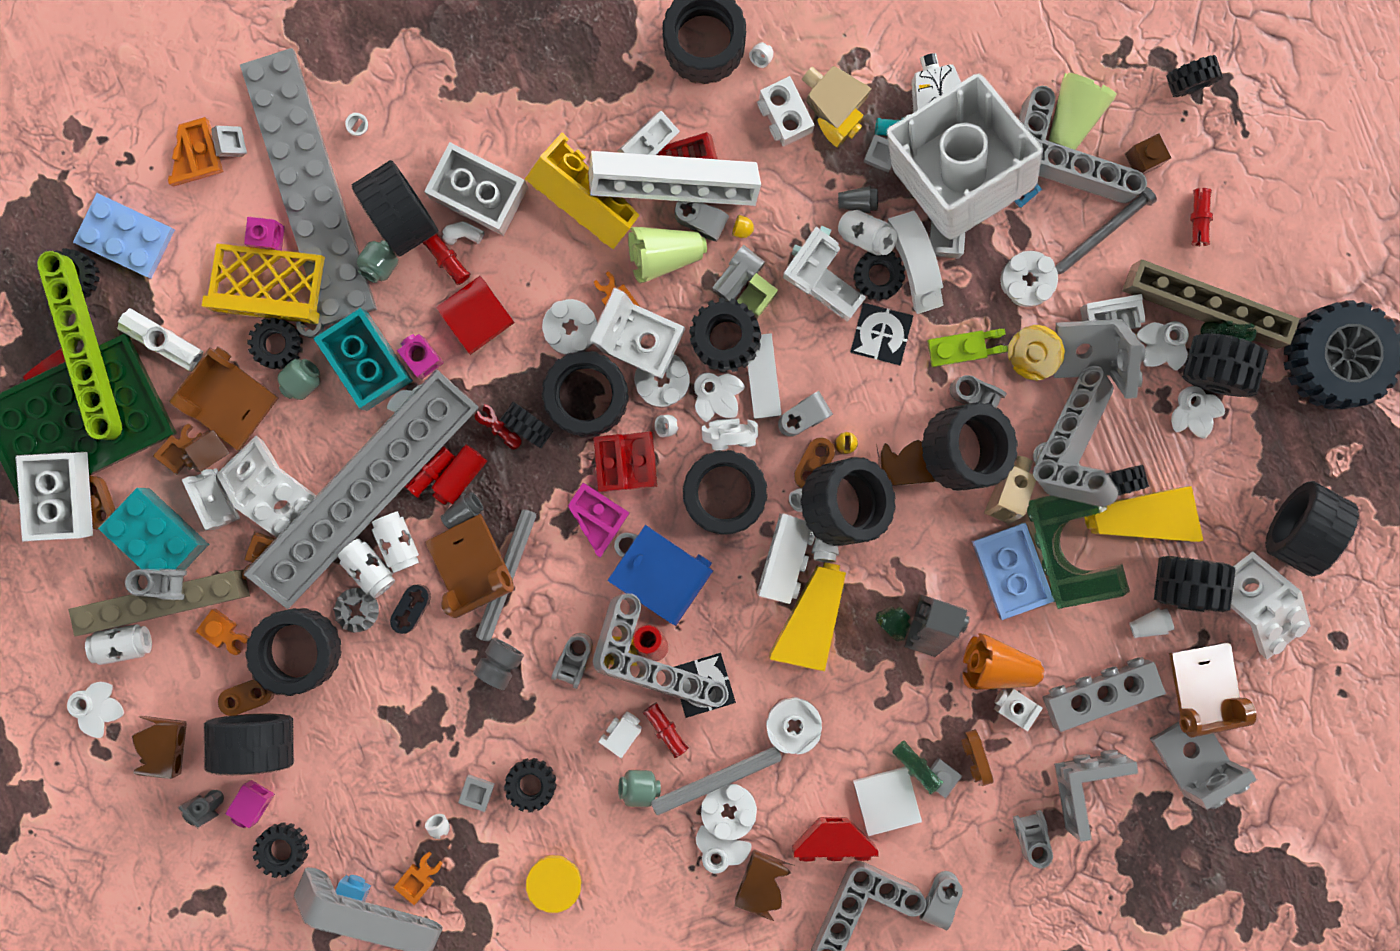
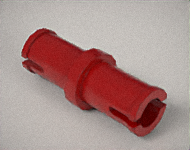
[1190,188,1213,247]
[422,234,471,285]
[405,446,455,498]
[642,702,689,758]

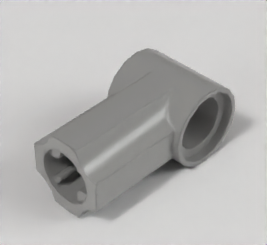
[712,245,765,301]

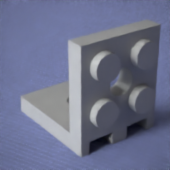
[1053,319,1145,398]
[1150,722,1257,809]
[1054,750,1138,842]

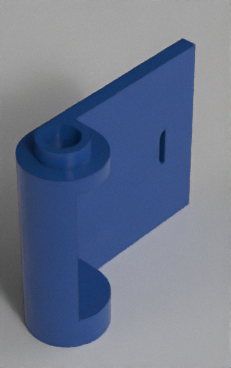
[607,525,714,626]

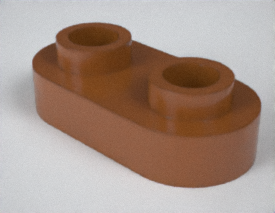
[794,438,835,488]
[89,476,116,530]
[218,679,275,716]
[961,729,994,786]

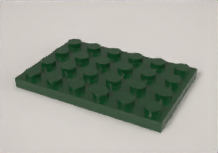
[0,334,177,498]

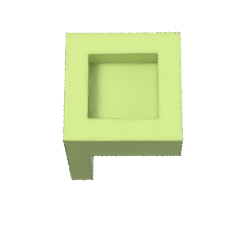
[737,273,778,319]

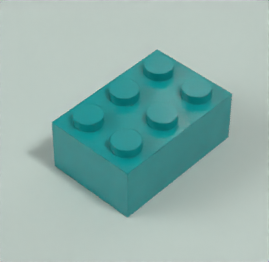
[313,308,413,411]
[98,487,209,570]

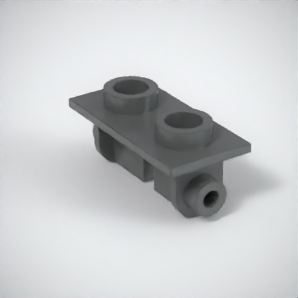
[178,790,224,828]

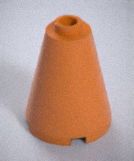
[962,633,1045,690]

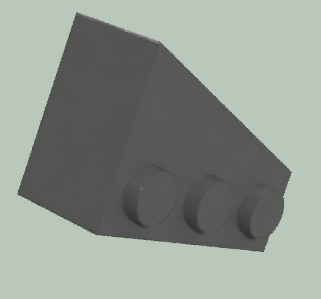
[904,595,969,657]

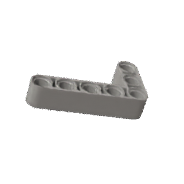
[1019,86,1147,203]
[1033,366,1118,506]
[593,593,728,707]
[811,861,926,951]
[294,867,443,951]

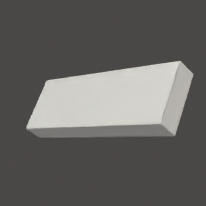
[748,333,782,419]

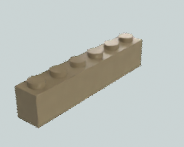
[1122,259,1300,349]
[68,569,250,637]

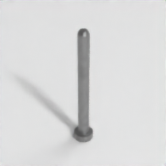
[1055,187,1157,274]

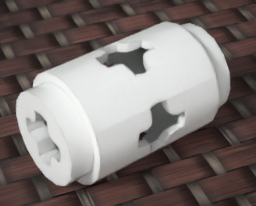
[838,210,898,256]
[372,511,419,573]
[338,539,395,598]
[85,624,152,665]

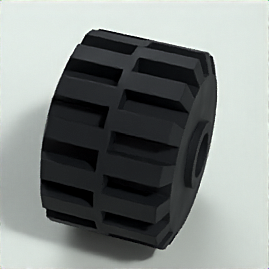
[1182,334,1269,397]
[1154,556,1236,612]

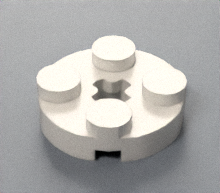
[1001,251,1058,307]
[542,299,598,355]
[634,355,690,407]
[702,418,758,450]
[766,697,822,754]
[701,784,757,840]

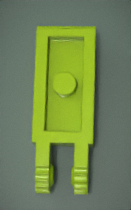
[927,329,1008,367]

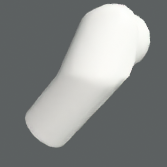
[442,221,484,245]

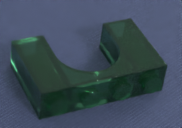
[1027,495,1130,609]

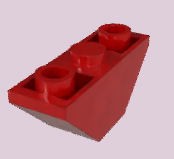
[792,817,879,862]

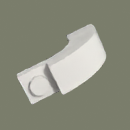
[888,211,943,314]

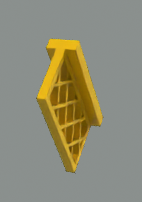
[201,243,325,324]

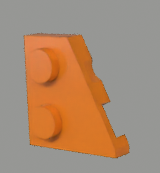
[168,117,224,187]

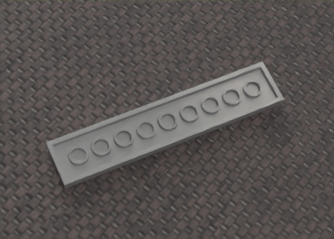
[240,48,377,326]
[244,369,479,609]

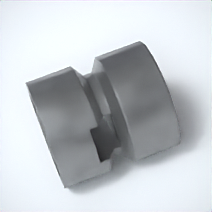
[473,638,524,690]

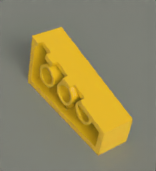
[525,132,640,249]

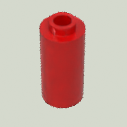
[431,444,488,505]
[633,625,669,661]

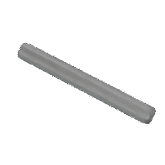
[476,509,536,642]
[651,746,782,815]

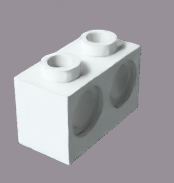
[757,76,815,147]

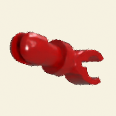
[474,404,522,449]

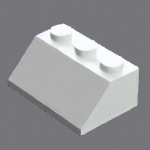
[757,514,815,604]

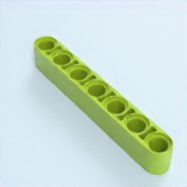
[37,251,122,440]

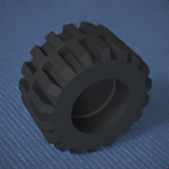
[689,298,762,373]

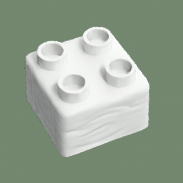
[887,74,1042,239]

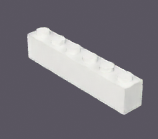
[588,151,761,206]

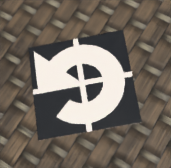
[850,302,914,366]
[674,653,736,718]

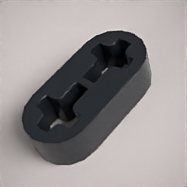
[390,584,431,634]

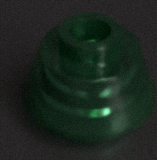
[875,606,911,642]

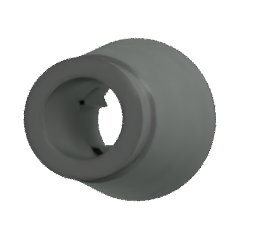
[838,186,878,214]
[441,492,484,529]

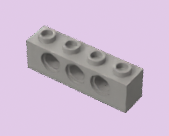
[1043,657,1166,732]

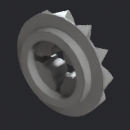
[333,588,379,633]

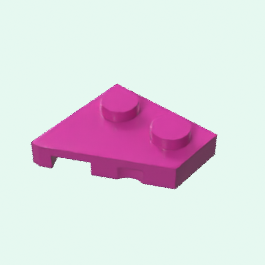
[568,483,630,558]

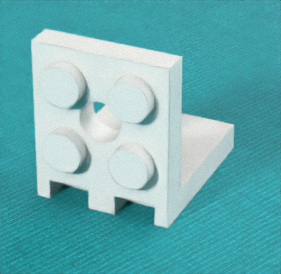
[590,288,685,379]
[217,436,316,537]
[1231,552,1311,660]

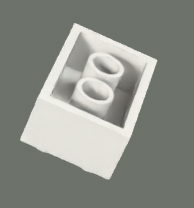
[424,142,528,236]
[16,452,93,541]

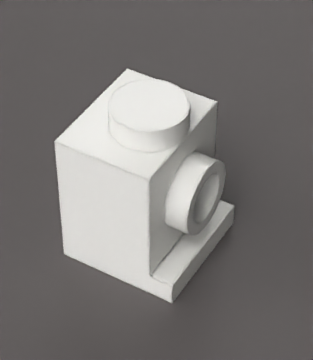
[994,688,1043,731]
[599,711,642,758]

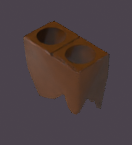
[876,440,936,486]
[132,716,187,779]
[735,849,793,921]

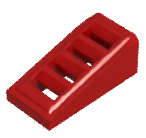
[657,132,718,160]

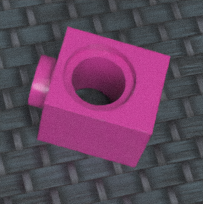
[244,217,285,251]
[397,334,444,380]
[225,780,275,828]

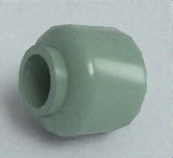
[357,240,399,283]
[277,359,320,400]
[618,770,661,807]

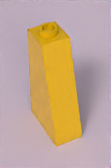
[1084,486,1204,542]
[769,562,846,671]

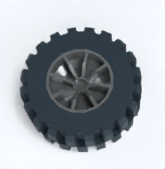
[1283,300,1400,410]

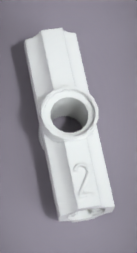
[117,308,204,372]

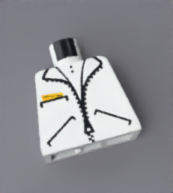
[912,53,961,113]

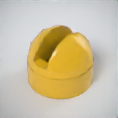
[732,215,754,238]
[835,432,858,454]

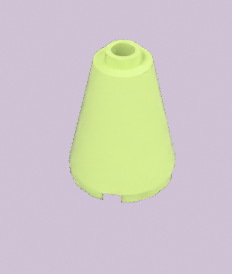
[1049,73,1117,150]
[628,227,707,283]

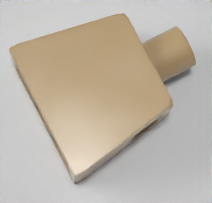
[802,66,871,128]
[984,456,1036,524]

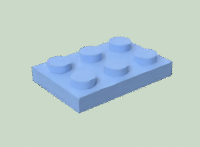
[73,193,175,279]
[972,523,1054,620]

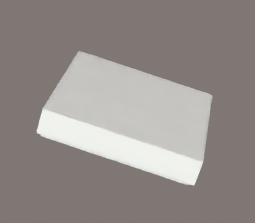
[853,766,922,836]

